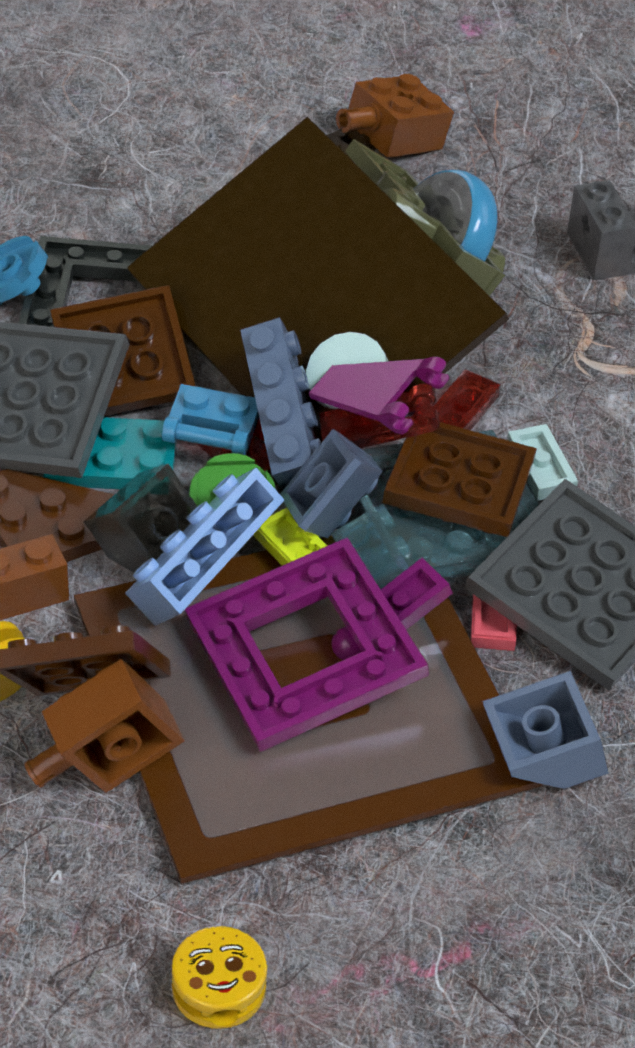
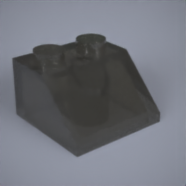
[84,464,197,573]

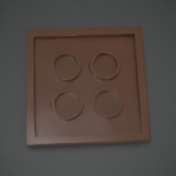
[50,285,196,416]
[382,415,537,537]
[0,625,171,696]

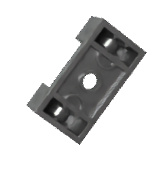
[567,180,635,280]

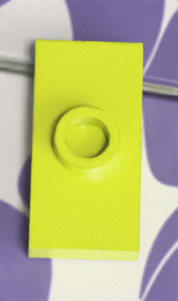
[253,507,327,566]

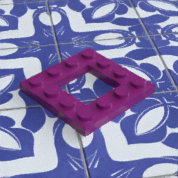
[185,537,429,752]

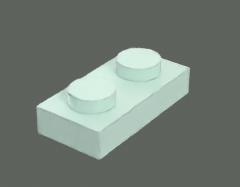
[507,424,578,501]

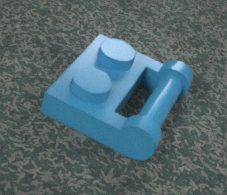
[162,384,259,455]

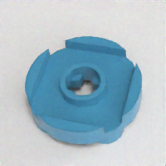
[0,236,48,305]

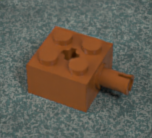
[336,74,454,158]
[24,659,185,793]

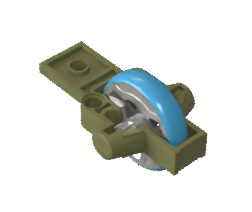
[345,139,505,296]

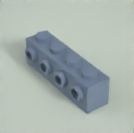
[240,318,321,491]

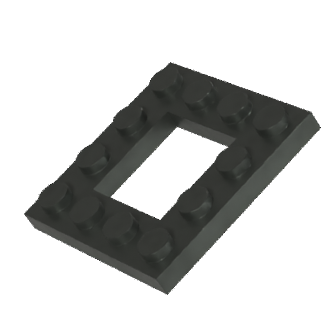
[18,236,152,327]

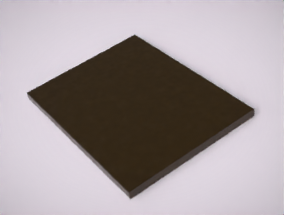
[127,117,509,447]

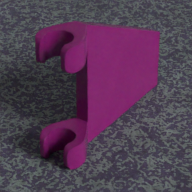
[309,357,450,434]

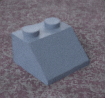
[280,429,383,538]
[482,671,609,789]

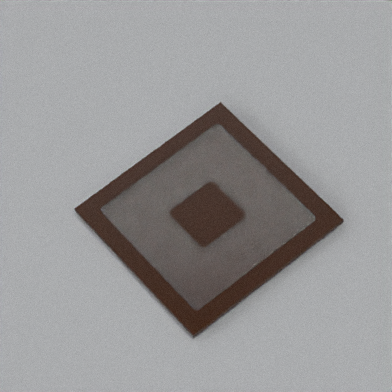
[74,518,543,884]

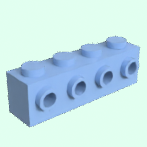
[125,468,284,626]

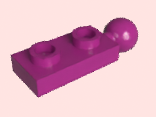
[332,557,453,660]

